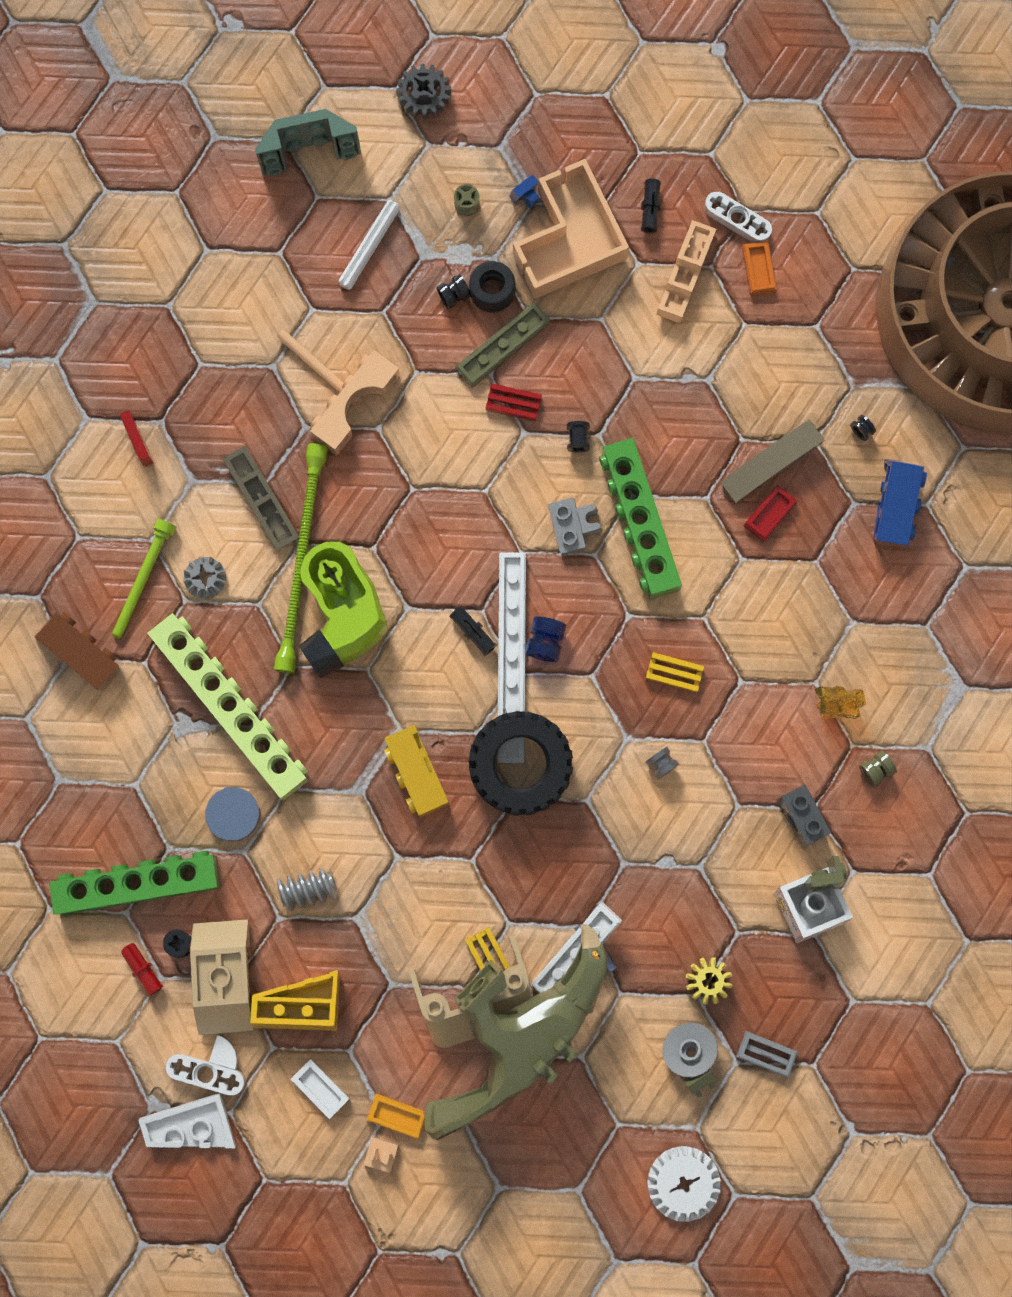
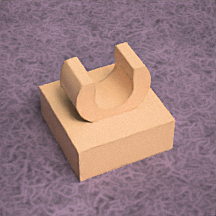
[364,1137,399,1173]

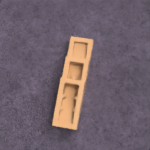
[656,220,716,323]

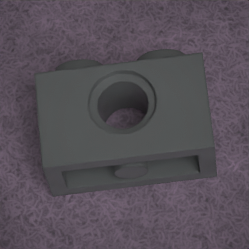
[777,784,831,848]

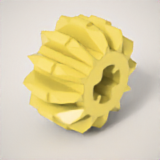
[685,958,732,1005]

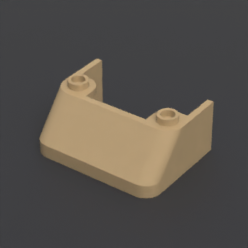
[409,936,534,1048]

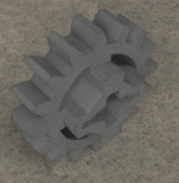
[396,63,451,120]

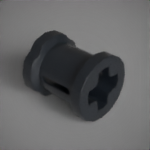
[567,421,590,453]

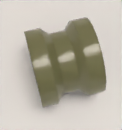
[454,184,480,216]

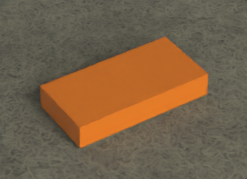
[742,241,777,296]

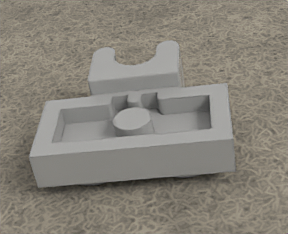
[548,497,603,556]

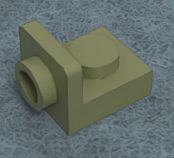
[804,856,847,893]

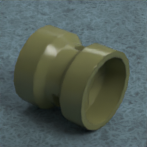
[859,750,897,787]

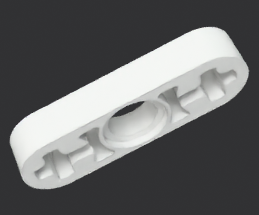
[704,192,772,243]
[166,1054,246,1096]

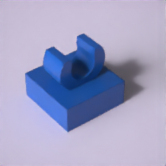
[509,174,540,208]

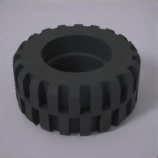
[468,711,573,816]

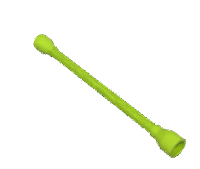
[273,443,328,674]

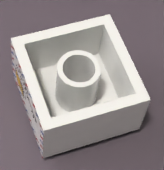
[773,867,853,944]

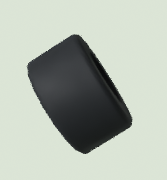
[469,261,516,313]

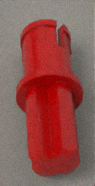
[121,943,164,997]

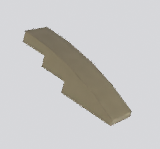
[721,419,825,503]
[222,446,299,550]

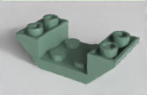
[255,109,361,176]

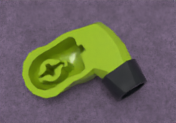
[299,542,388,678]

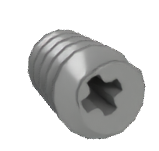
[277,867,337,911]

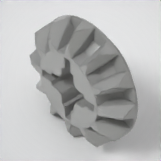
[183,556,226,598]

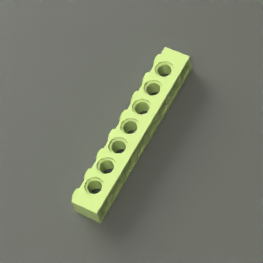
[147,613,309,801]

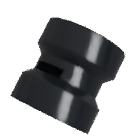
[436,274,471,309]

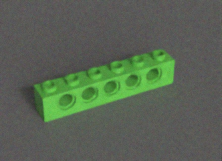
[599,438,682,600]
[49,851,221,916]

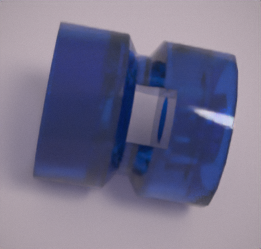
[525,617,567,662]

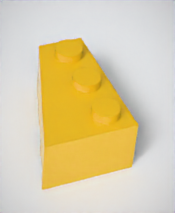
[384,725,449,818]
[250,970,340,1031]

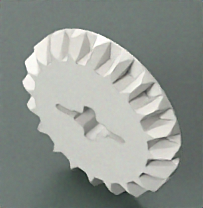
[648,1146,721,1222]

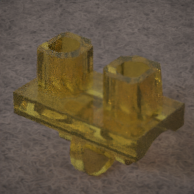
[815,686,866,719]

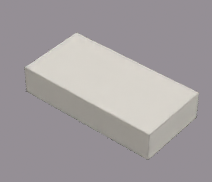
[291,1059,350,1119]

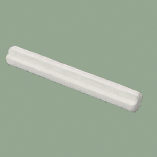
[339,200,400,290]

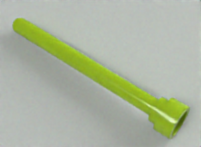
[112,518,177,639]

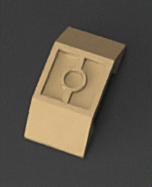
[190,919,254,1035]

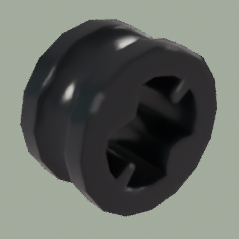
[850,415,876,441]

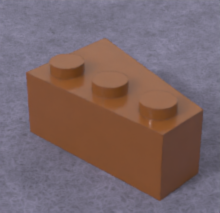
[34,612,119,690]

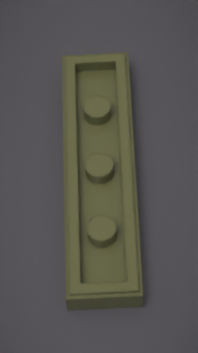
[455,302,550,388]

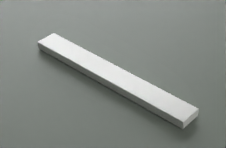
[497,553,526,764]

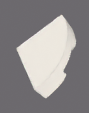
[209,1035,238,1070]

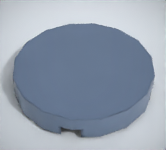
[205,787,260,841]

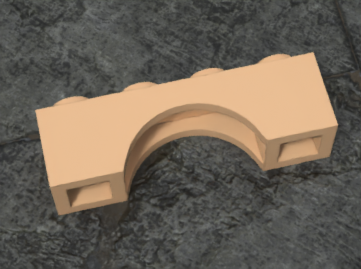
[310,350,400,456]

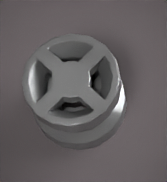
[645,747,680,780]

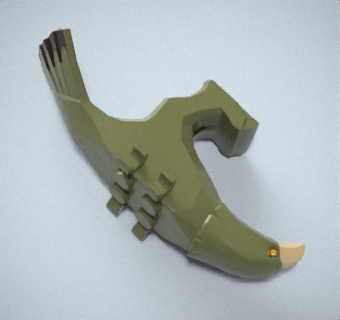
[424,924,607,1140]

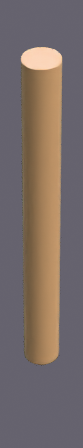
[277,329,360,405]

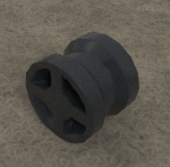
[163,930,192,958]

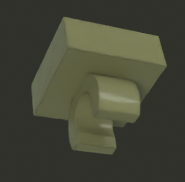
[680,1070,716,1098]

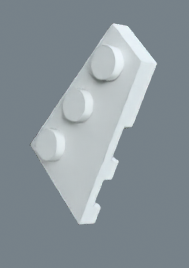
[139,1093,236,1148]

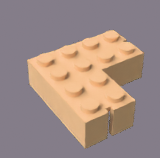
[513,159,629,300]

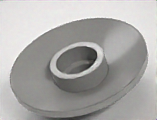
[663,1023,718,1078]

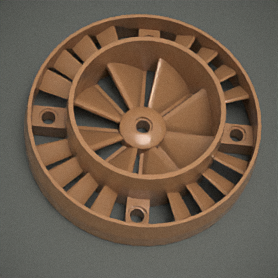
[876,171,1012,433]

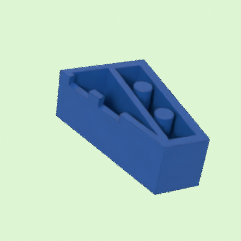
[873,459,927,545]

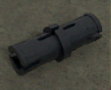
[641,178,661,233]
[449,605,497,656]

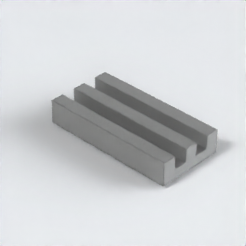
[736,1031,798,1078]

